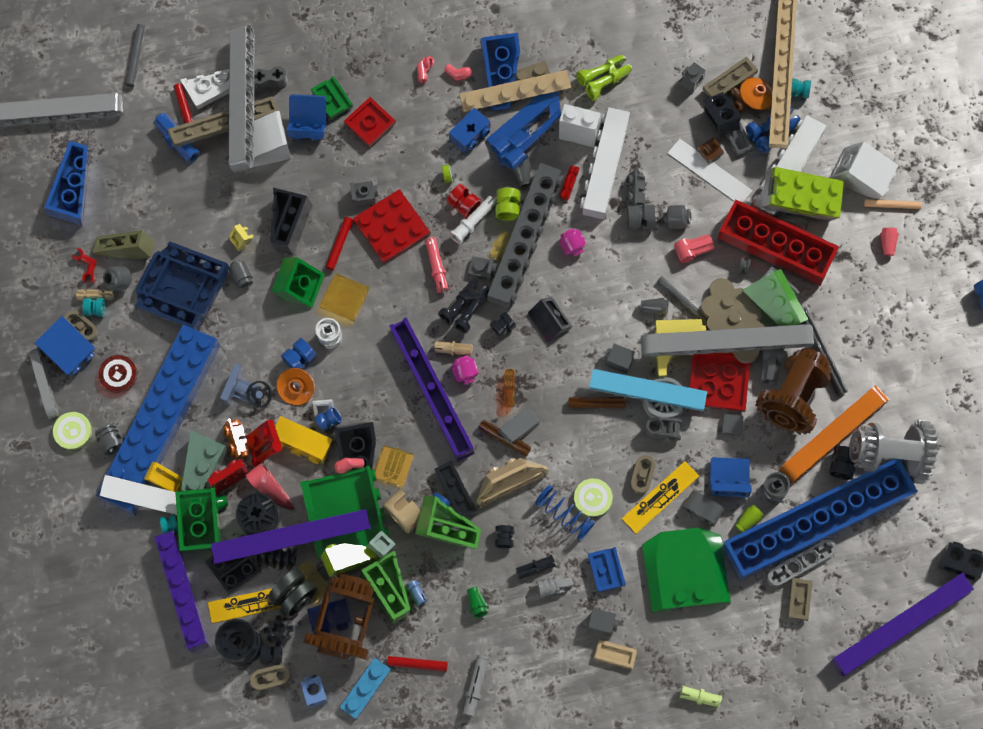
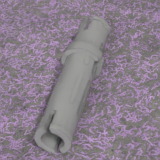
[462,655,489,717]

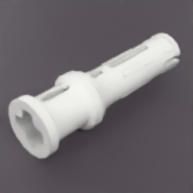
[449,196,497,245]

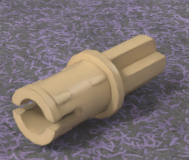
[434,341,473,356]

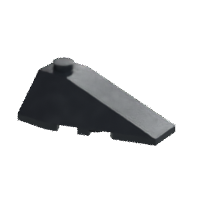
[334,422,376,471]

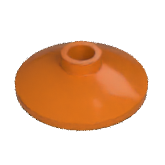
[740,78,773,110]
[277,368,315,405]

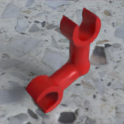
[72,248,97,284]

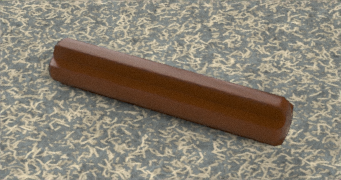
[568,397,625,408]
[479,420,531,456]

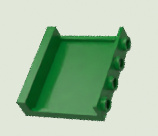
[300,466,390,559]

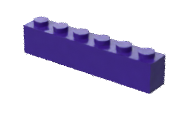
[155,531,210,653]

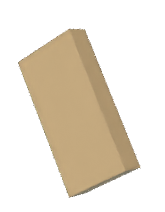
[594,639,637,670]

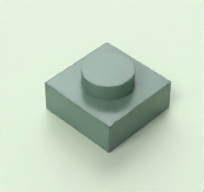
[367,531,396,559]

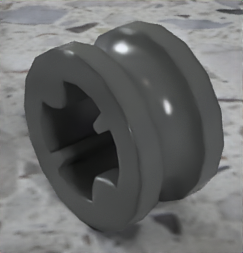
[739,256,751,274]

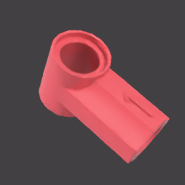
[674,234,714,263]

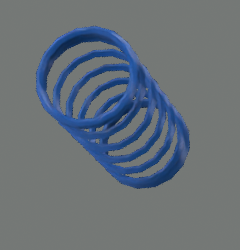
[535,485,595,541]

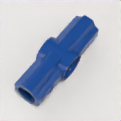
[153,113,200,163]

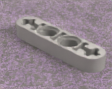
[28,348,59,419]
[767,539,836,587]

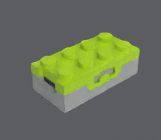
[762,167,844,221]

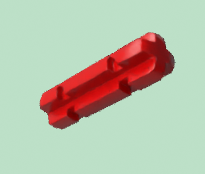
[560,165,579,201]

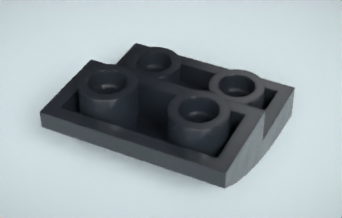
[205,555,261,594]

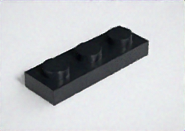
[434,460,478,518]

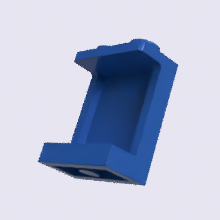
[34,316,95,376]

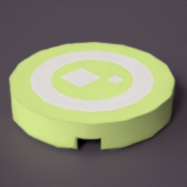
[53,412,92,451]
[574,478,613,517]

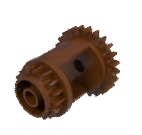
[755,348,832,435]
[303,573,375,661]

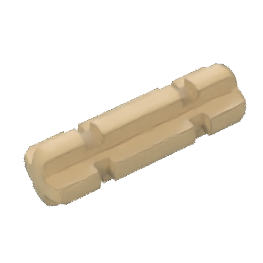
[76,289,114,301]

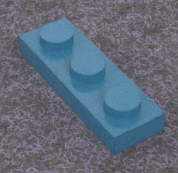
[340,658,391,720]

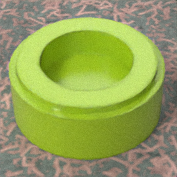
[442,164,453,184]

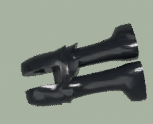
[438,278,489,333]

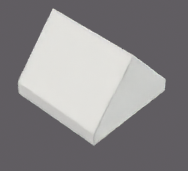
[312,399,333,417]

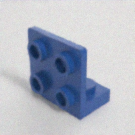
[710,457,752,498]

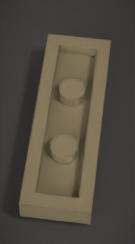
[703,56,758,97]

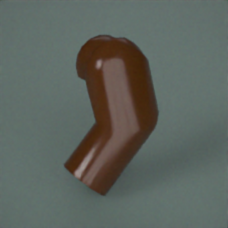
[729,87,746,113]

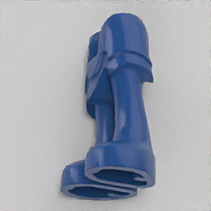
[745,106,801,153]

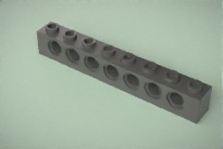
[487,163,563,309]

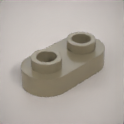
[64,310,98,342]
[631,455,655,494]
[250,665,291,691]

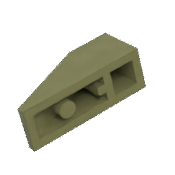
[92,230,155,260]

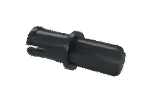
[516,555,556,579]

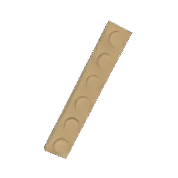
[459,70,571,112]

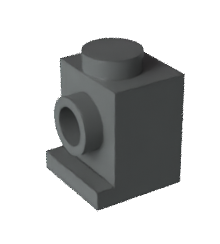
[678,62,706,93]
[350,181,378,207]

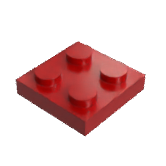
[344,97,396,147]
[207,459,249,495]

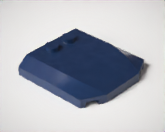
[136,242,229,330]

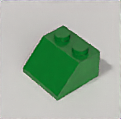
[271,257,325,308]

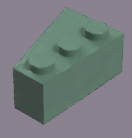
[181,430,228,491]

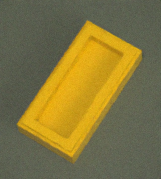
[144,461,183,492]

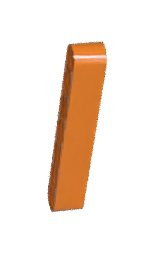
[778,385,889,485]

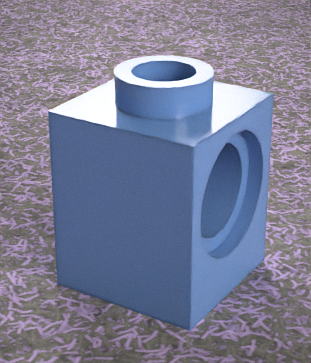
[301,675,328,708]

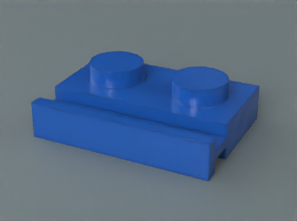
[588,547,626,593]

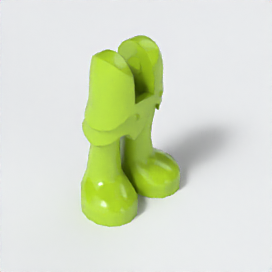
[576,55,632,101]

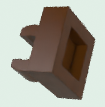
[697,138,724,164]

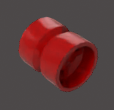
[446,183,482,219]

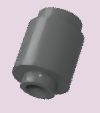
[228,260,253,289]

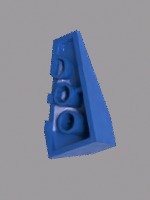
[480,33,520,111]

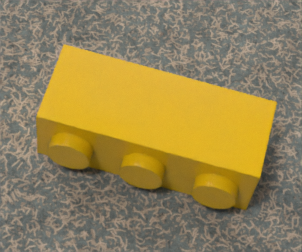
[275,416,334,464]

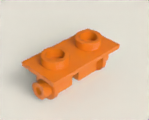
[223,419,250,460]

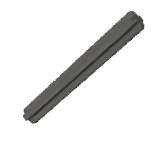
[802,309,848,396]

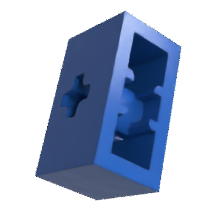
[449,108,491,154]

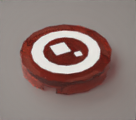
[99,355,138,393]

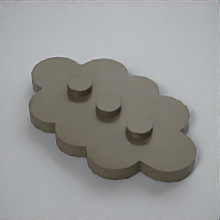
[701,278,765,364]

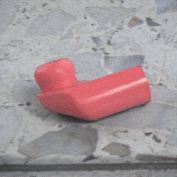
[417,56,434,83]
[444,64,472,81]
[334,458,364,474]

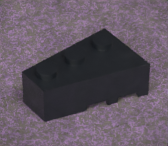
[271,187,313,255]

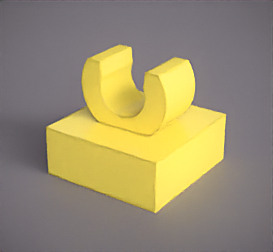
[228,224,254,251]

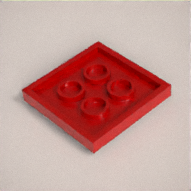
[353,189,431,264]
[689,352,750,412]

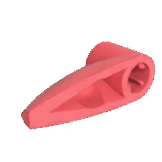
[246,463,295,510]

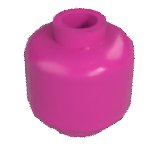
[559,228,587,257]
[451,355,479,385]

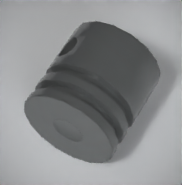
[94,424,123,455]

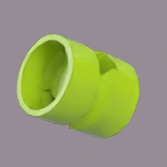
[495,187,521,221]

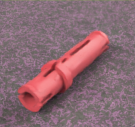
[425,237,449,293]

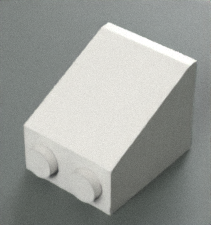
[559,104,603,148]
[253,111,291,167]
[830,141,898,200]

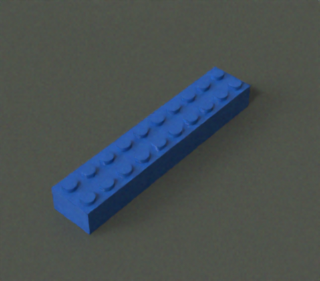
[96,324,220,516]
[722,459,918,581]

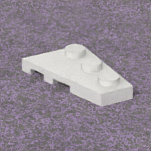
[180,69,230,110]

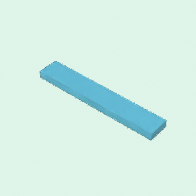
[589,369,707,411]

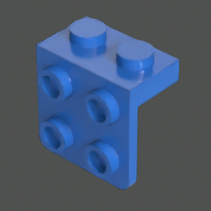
[286,94,326,140]

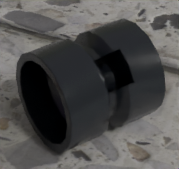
[828,445,856,480]

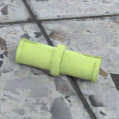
[679,685,722,708]

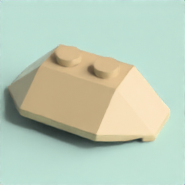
[477,458,548,508]

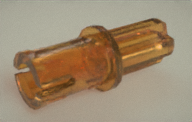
[502,369,517,408]

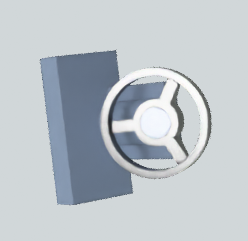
[220,364,272,408]

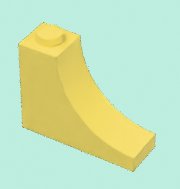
[655,319,706,378]

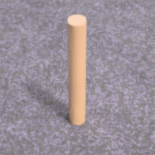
[864,199,922,209]

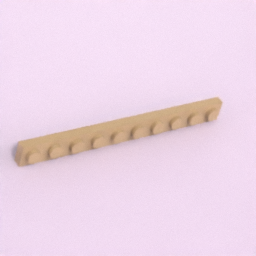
[769,0,797,149]

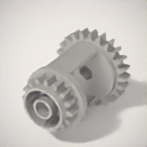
[849,420,938,484]

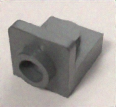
[468,256,497,280]

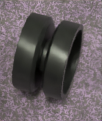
[267,568,318,619]

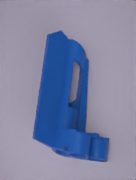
[487,91,561,170]

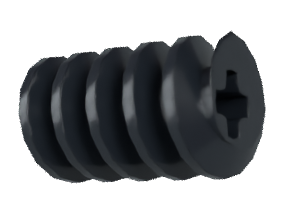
[254,547,298,571]

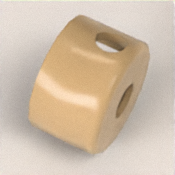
[383,489,421,533]

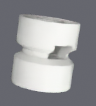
[315,318,342,349]

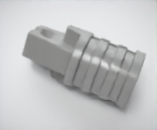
[536,576,574,598]

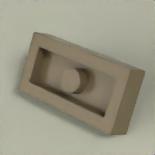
[515,60,550,81]
[788,578,812,621]

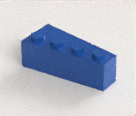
[44,141,89,226]

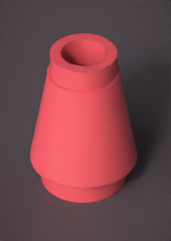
[880,227,899,256]

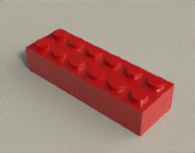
[718,199,839,286]

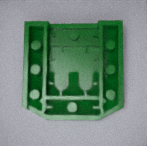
[642,527,731,613]

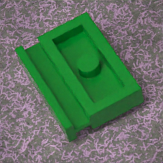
[311,76,353,120]

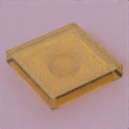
[320,273,370,322]

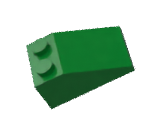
[175,488,221,553]

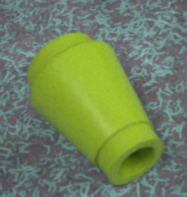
[735,505,764,533]

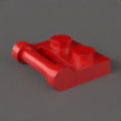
[246,420,282,467]

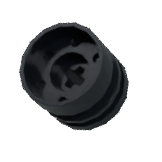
[236,492,281,536]
[215,619,263,667]

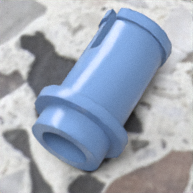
[406,580,428,607]

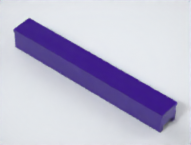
[389,317,475,462]
[211,509,371,564]
[830,572,974,677]

